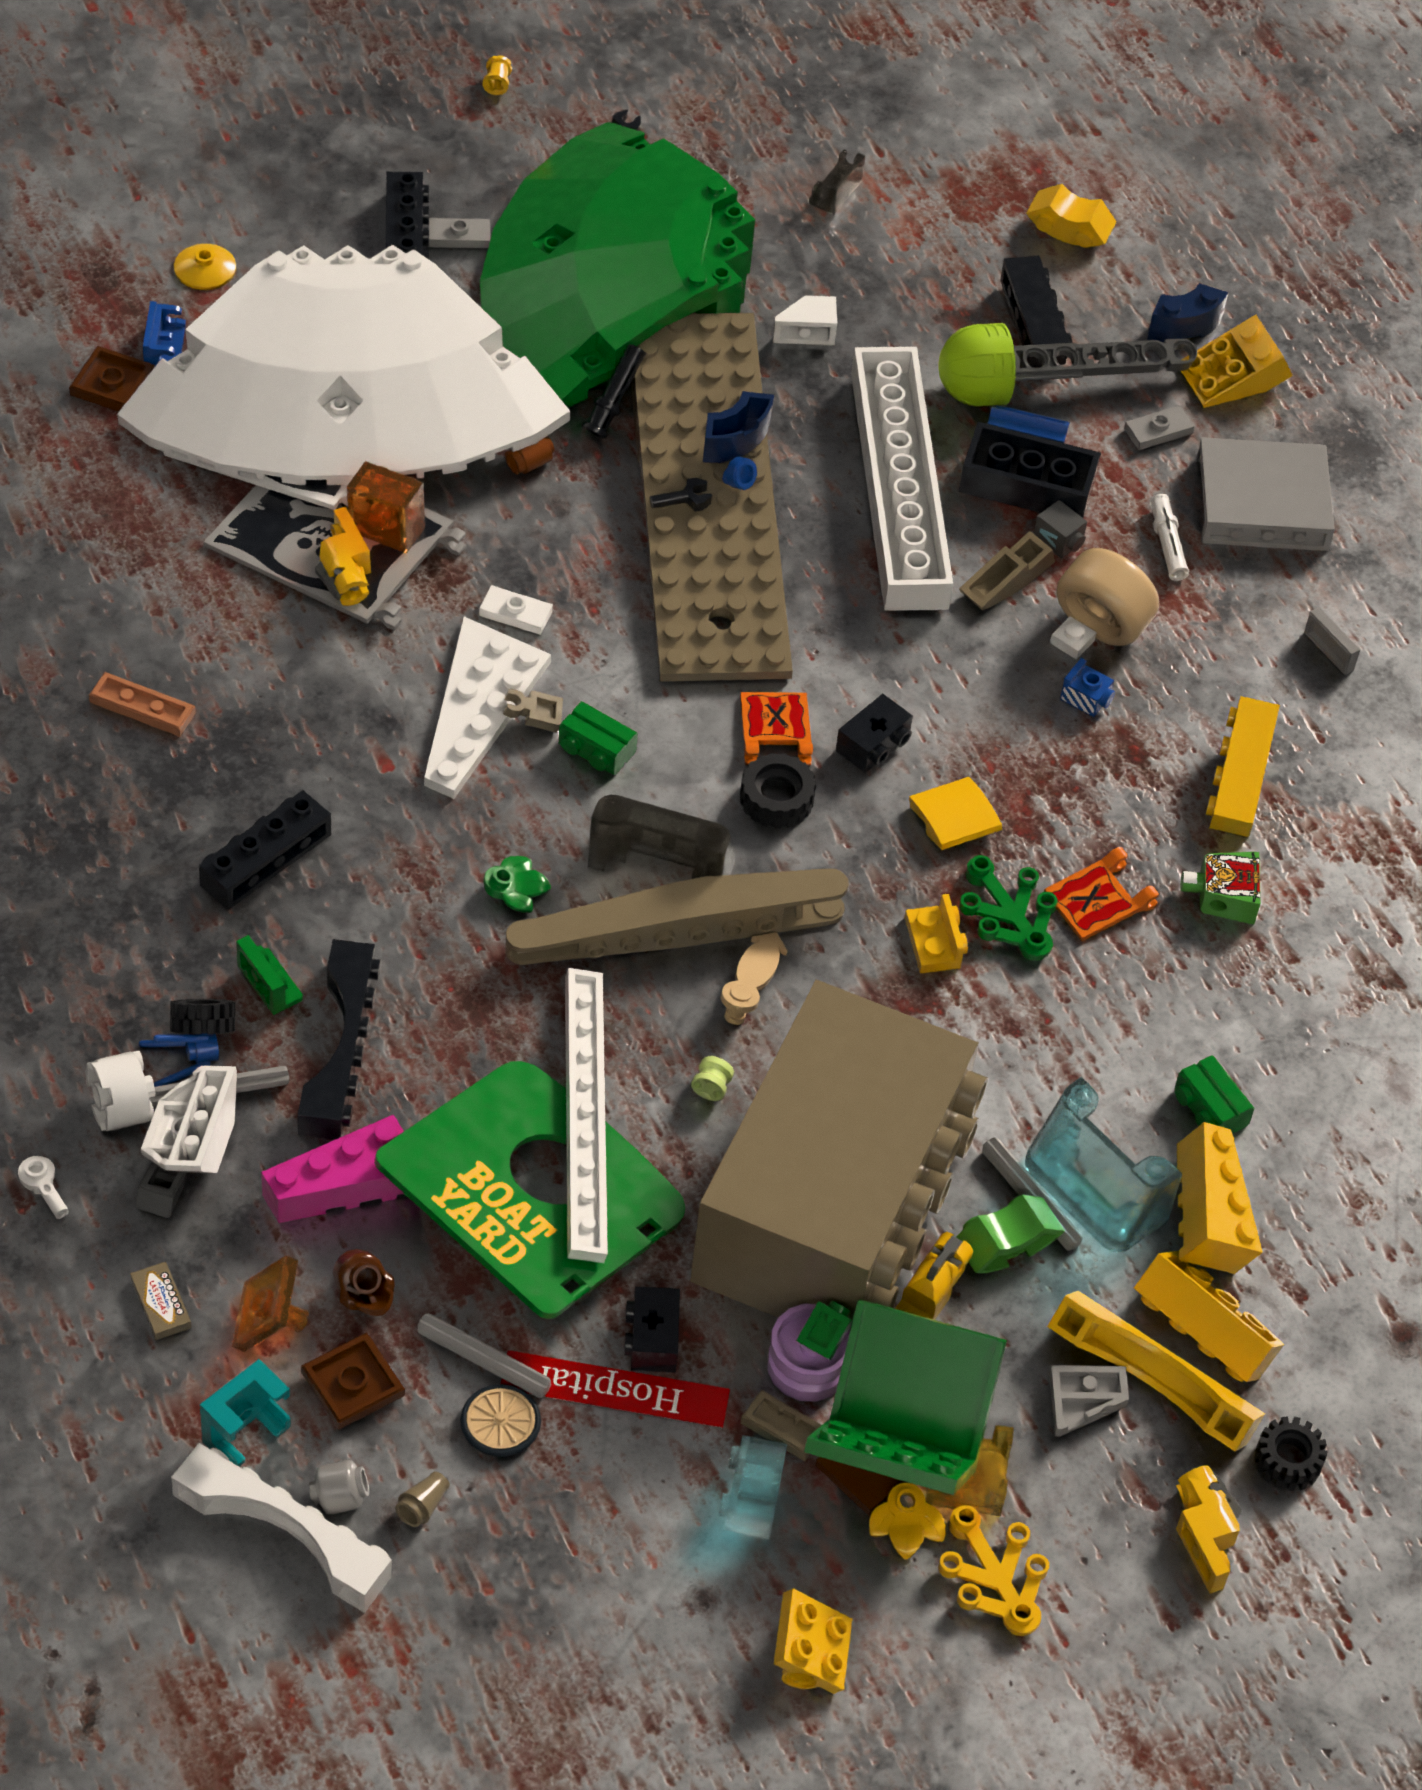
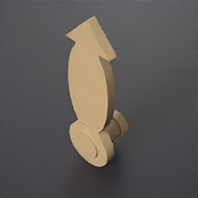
[720,932,787,1025]

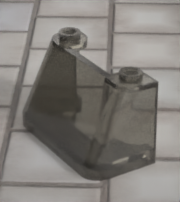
[588,795,736,879]

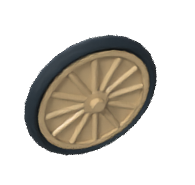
[460,1384,541,1457]

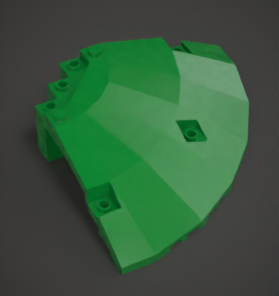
[479,122,756,408]

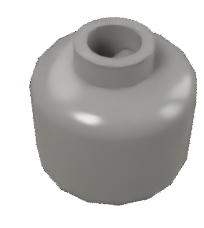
[309,1459,369,1515]

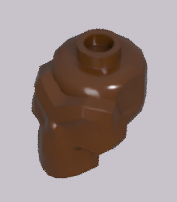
[332,1249,395,1316]

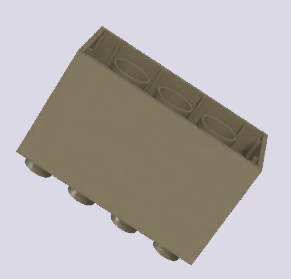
[690,979,988,1320]

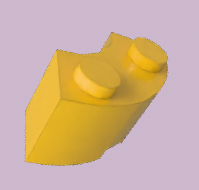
[1026,184,1117,248]

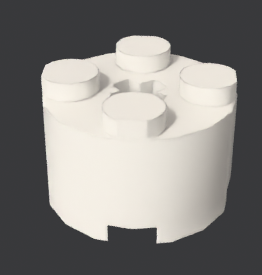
[85,1051,155,1131]

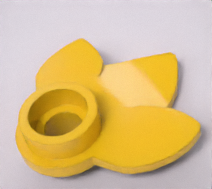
[869,1483,946,1560]

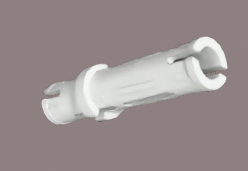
[1149,494,1189,581]

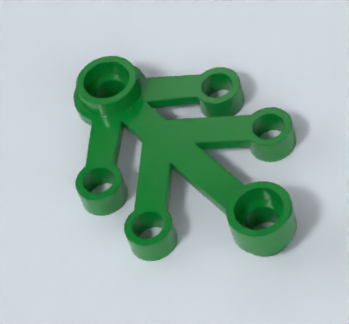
[959,855,1058,961]

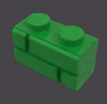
[558,701,638,775]
[1174,1055,1255,1133]

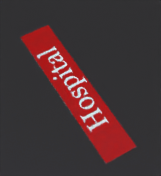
[500,1350,730,1428]

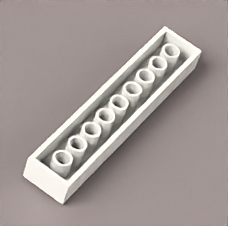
[851,347,953,611]

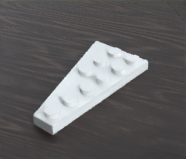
[424,617,551,799]

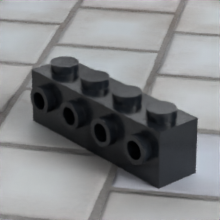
[386,171,429,259]
[1000,255,1072,368]
[199,790,331,910]

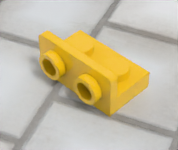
[904,894,968,973]

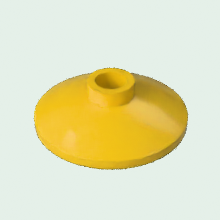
[174,244,236,290]

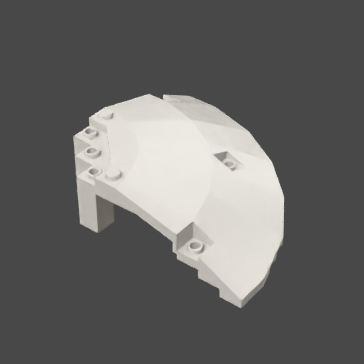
[117,245,570,485]

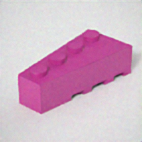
[261,1114,404,1223]

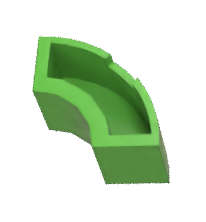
[956,1195,1065,1273]

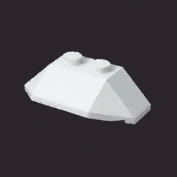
[141,1066,237,1173]

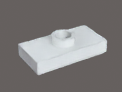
[479,585,553,635]

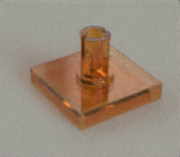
[232,1255,309,1352]

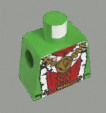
[1180,851,1261,924]

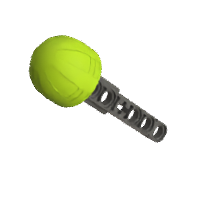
[938,323,1197,406]

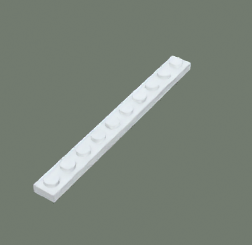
[565,968,608,1263]

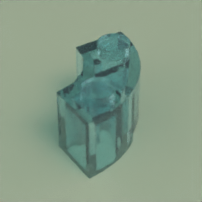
[719,1435,788,1539]

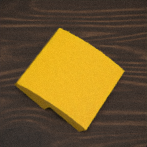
[909,777,1002,850]

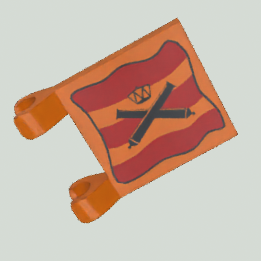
[740,692,813,765]
[1044,847,1159,941]

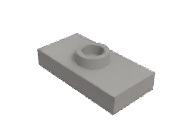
[429,218,490,248]
[1124,405,1195,450]

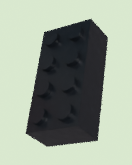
[959,422,1101,518]

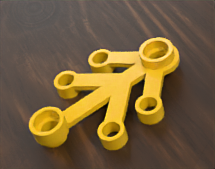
[938,1505,1049,1636]

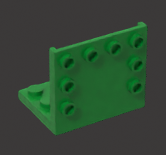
[804,1299,1007,1495]

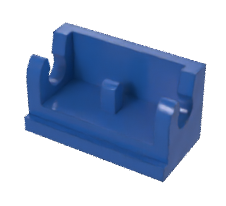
[143,301,186,366]

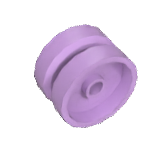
[768,1304,851,1402]

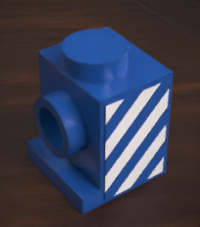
[1060,658,1115,717]

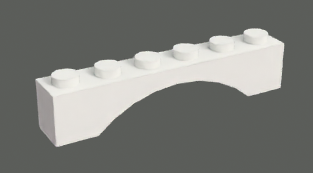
[171,1443,392,1613]

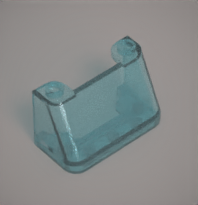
[1025,1077,1182,1253]

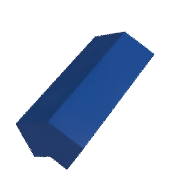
[987,405,1070,443]

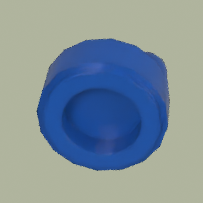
[722,456,757,490]

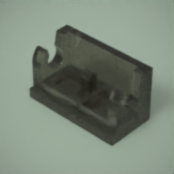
[808,149,865,215]

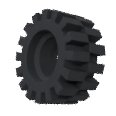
[170,999,235,1034]
[1254,1416,1327,1491]

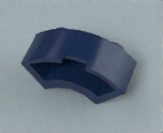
[1147,283,1228,343]
[703,391,774,463]

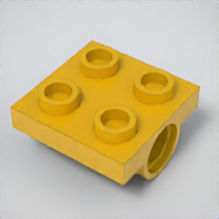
[773,1588,852,1694]

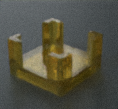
[925,1425,1014,1517]

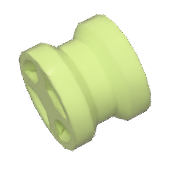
[691,1056,734,1101]

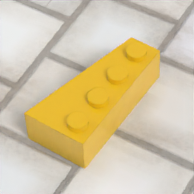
[1177,1122,1263,1274]

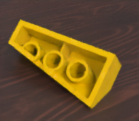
[1206,696,1280,837]
[1134,1251,1284,1382]

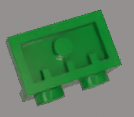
[236,935,303,1015]

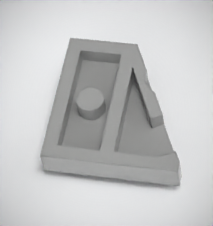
[1049,1365,1129,1436]

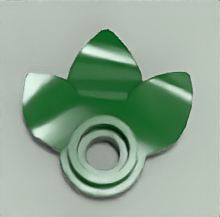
[483,856,551,913]

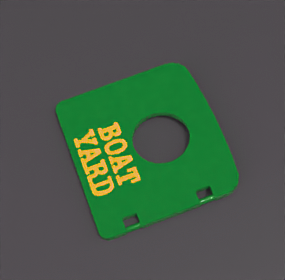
[374,1061,686,1319]

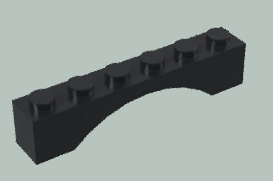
[297,939,381,1140]

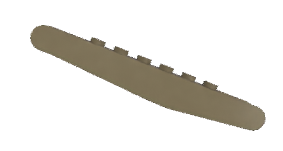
[505,869,849,965]

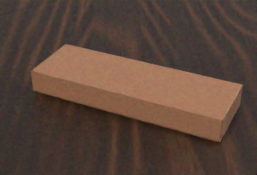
[89,672,196,737]

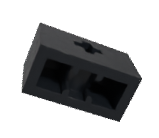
[835,693,913,773]
[624,1286,680,1373]

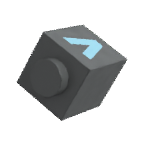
[1034,500,1087,559]

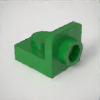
[796,1300,853,1361]

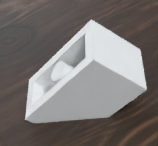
[773,296,837,345]

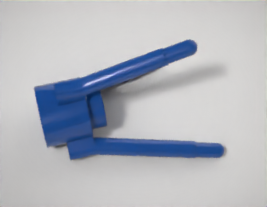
[139,1033,219,1087]

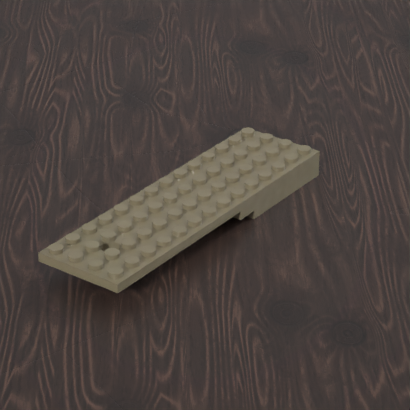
[631,313,793,682]

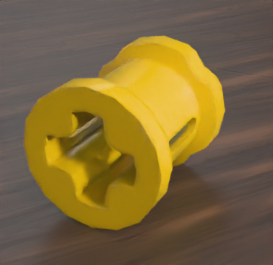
[482,56,512,95]

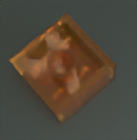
[347,461,425,553]

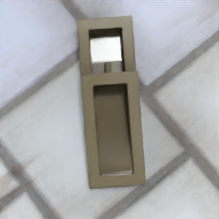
[959,531,1055,611]

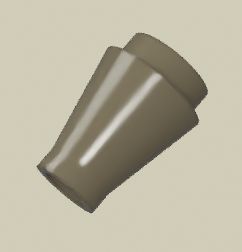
[395,1471,450,1527]

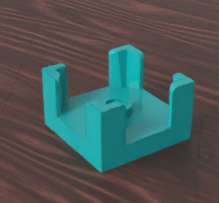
[200,1359,291,1467]

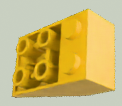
[1181,314,1293,408]

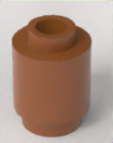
[505,436,555,475]

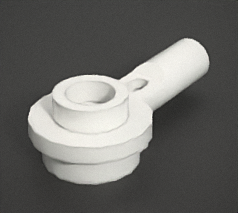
[18,1156,69,1219]

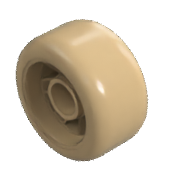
[1056,548,1159,646]

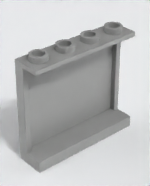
[1196,437,1335,551]

